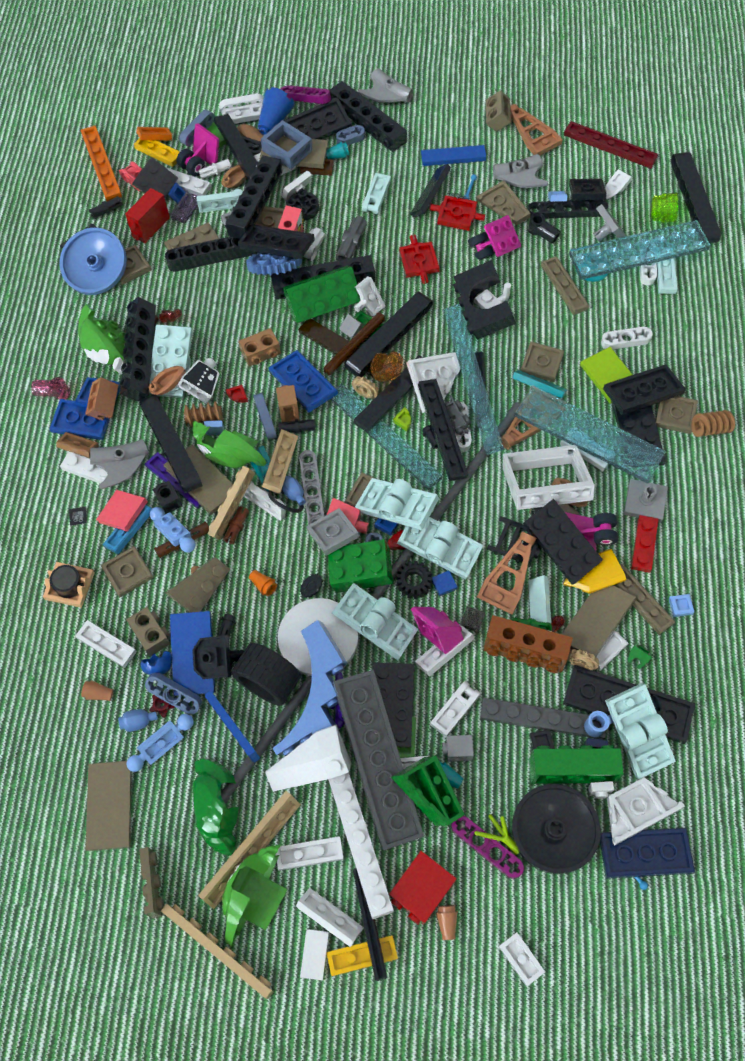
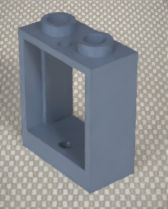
[261,120,313,170]

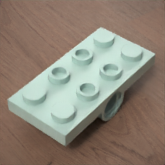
[149,325,192,398]
[355,478,439,530]
[397,517,483,580]
[332,583,418,660]
[605,683,676,779]

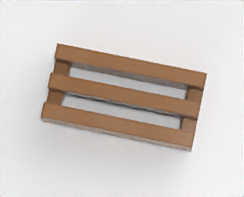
[56,432,99,458]

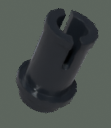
[422,425,438,449]
[217,614,236,637]

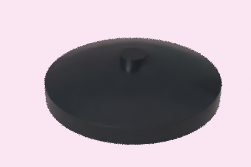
[512,784,601,875]

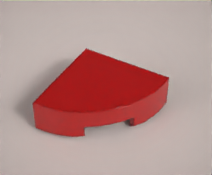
[225,384,248,403]
[387,530,405,550]

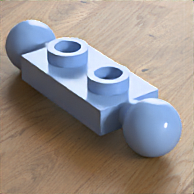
[150,507,196,553]
[127,714,194,772]

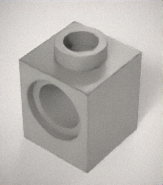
[442,735,474,762]

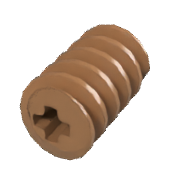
[184,401,223,427]
[691,410,735,437]

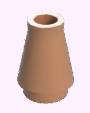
[81,680,114,701]
[436,905,458,940]

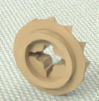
[352,376,379,399]
[568,649,600,670]

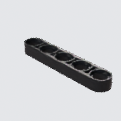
[527,200,608,219]

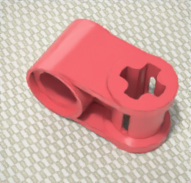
[119,161,142,191]

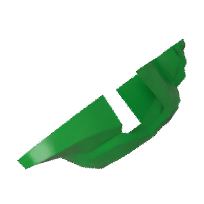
[192,758,239,856]

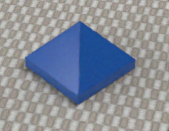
[168,182,188,206]

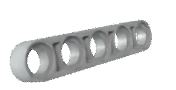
[299,450,324,525]

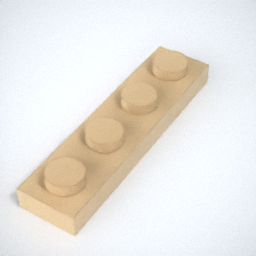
[262,429,298,494]
[208,466,255,540]

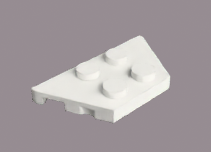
[607,777,685,846]

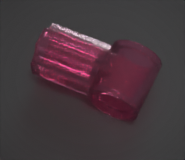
[31,377,71,400]

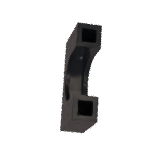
[453,260,516,340]

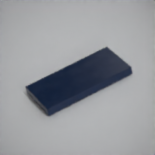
[600,828,695,879]

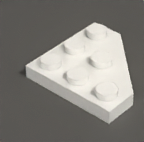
[406,352,461,413]

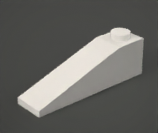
[265,725,352,792]

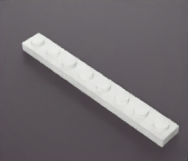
[328,772,394,920]

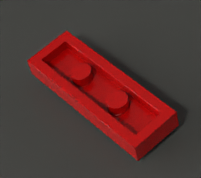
[631,515,658,573]

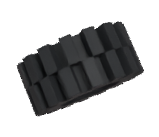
[397,561,432,599]

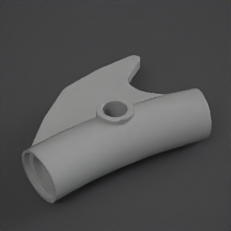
[358,68,414,103]
[493,154,548,188]
[90,439,148,489]

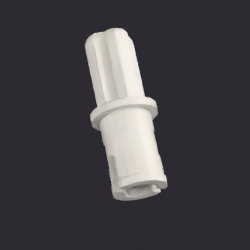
[199,159,231,179]

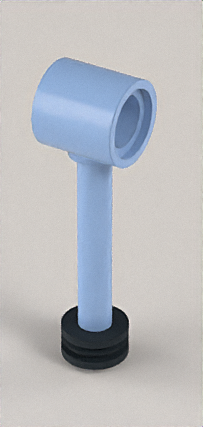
[584,695,662,737]

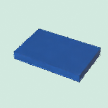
[49,399,110,440]

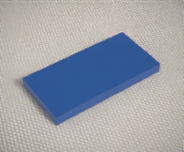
[268,350,338,413]
[170,611,215,696]

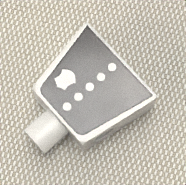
[177,358,219,404]

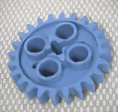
[246,252,302,275]

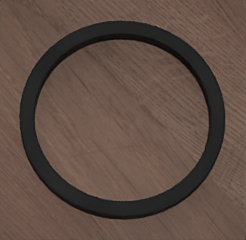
[268,489,304,513]

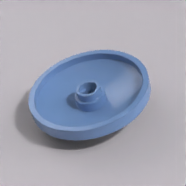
[60,228,127,295]

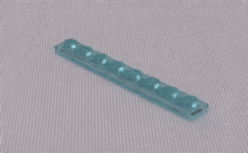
[331,383,442,490]

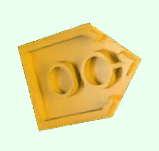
[563,549,626,594]

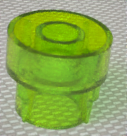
[651,193,678,223]

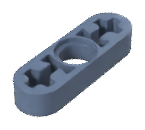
[179,109,214,146]
[253,393,277,440]
[145,673,202,714]

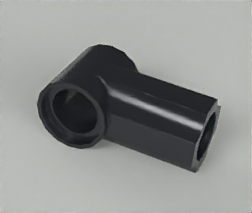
[528,212,561,243]

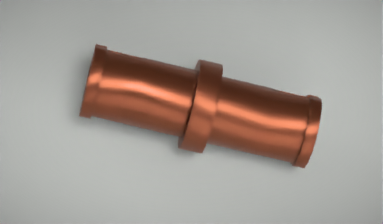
[223,506,249,544]

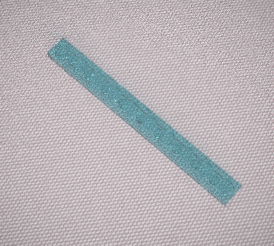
[443,304,504,455]

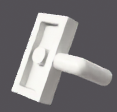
[474,283,511,309]

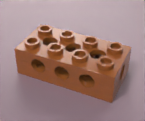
[483,615,573,673]

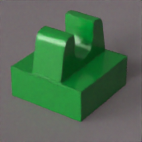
[627,643,653,669]

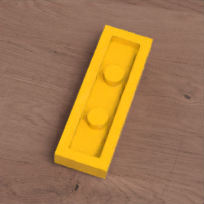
[134,138,180,167]
[326,935,398,977]

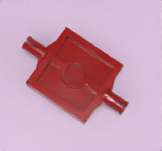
[429,195,486,231]
[399,234,439,284]

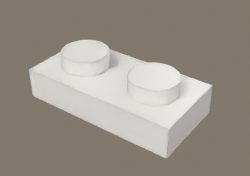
[498,932,545,987]

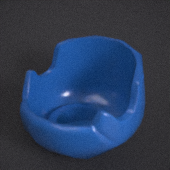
[141,651,172,675]

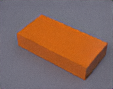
[136,127,172,141]

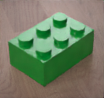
[328,539,393,593]

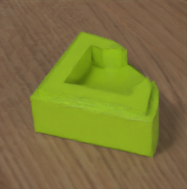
[393,407,411,432]

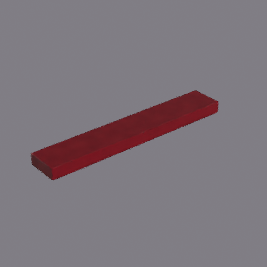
[564,121,659,169]

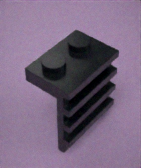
[487,516,541,567]

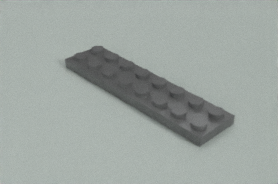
[332,670,424,851]

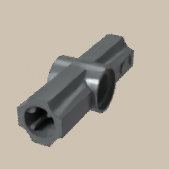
[336,216,367,260]

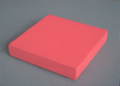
[96,490,148,532]

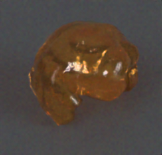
[371,351,403,382]

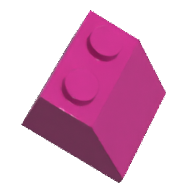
[411,607,464,654]

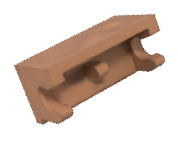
[85,377,118,420]

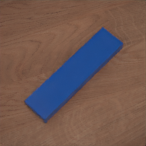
[421,145,486,166]
[205,690,260,763]

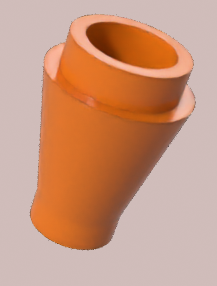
[249,570,277,596]

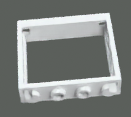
[503,445,594,510]

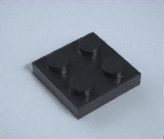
[132,157,178,197]
[569,179,607,201]

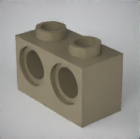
[485,90,511,132]
[126,607,170,657]

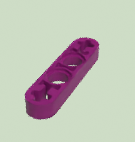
[280,85,331,104]
[451,816,524,879]

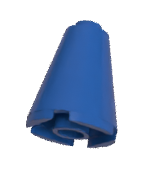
[258,87,295,135]

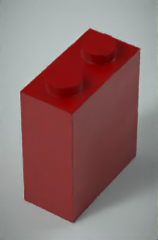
[125,188,170,243]
[389,851,457,925]

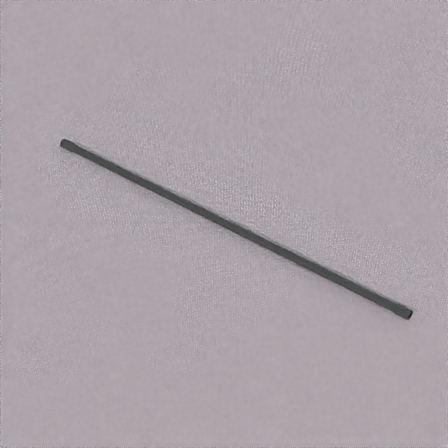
[221,402,524,805]

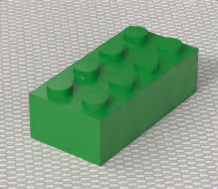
[283,266,361,323]
[529,745,624,784]

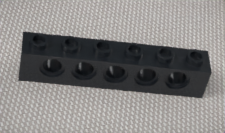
[329,81,407,152]
[225,155,283,239]
[271,255,375,300]
[120,297,156,402]

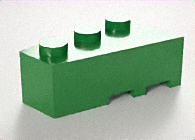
[391,755,465,826]

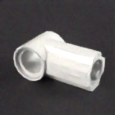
[303,227,325,261]

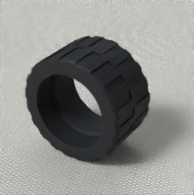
[231,643,301,706]

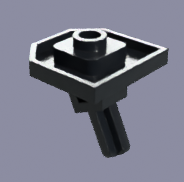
[192,635,244,679]

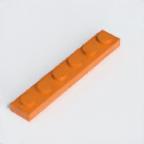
[80,125,122,201]

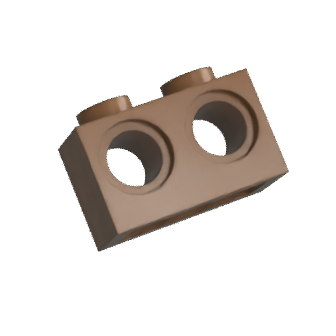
[238,328,281,367]
[276,385,300,422]

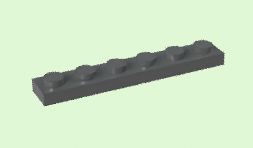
[480,698,606,740]

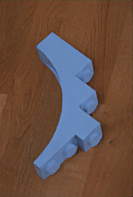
[273,620,348,756]

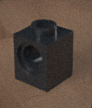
[152,481,182,514]

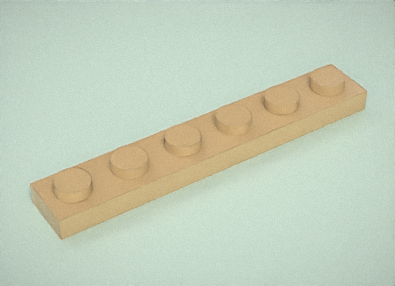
[198,791,300,909]
[161,904,274,999]

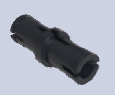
[89,196,123,220]
[278,419,316,434]

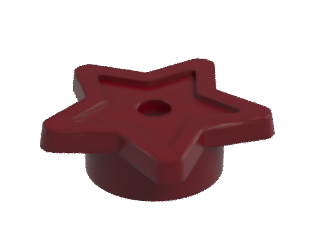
[149,693,175,718]

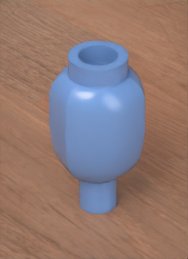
[282,476,306,506]
[118,709,158,732]

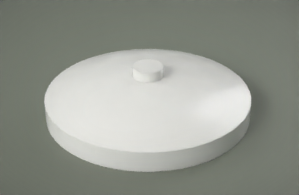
[278,598,359,676]

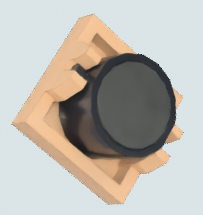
[43,562,95,608]

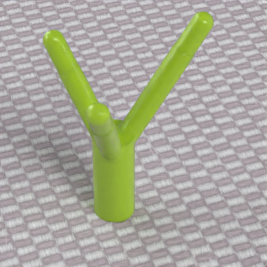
[474,814,519,855]

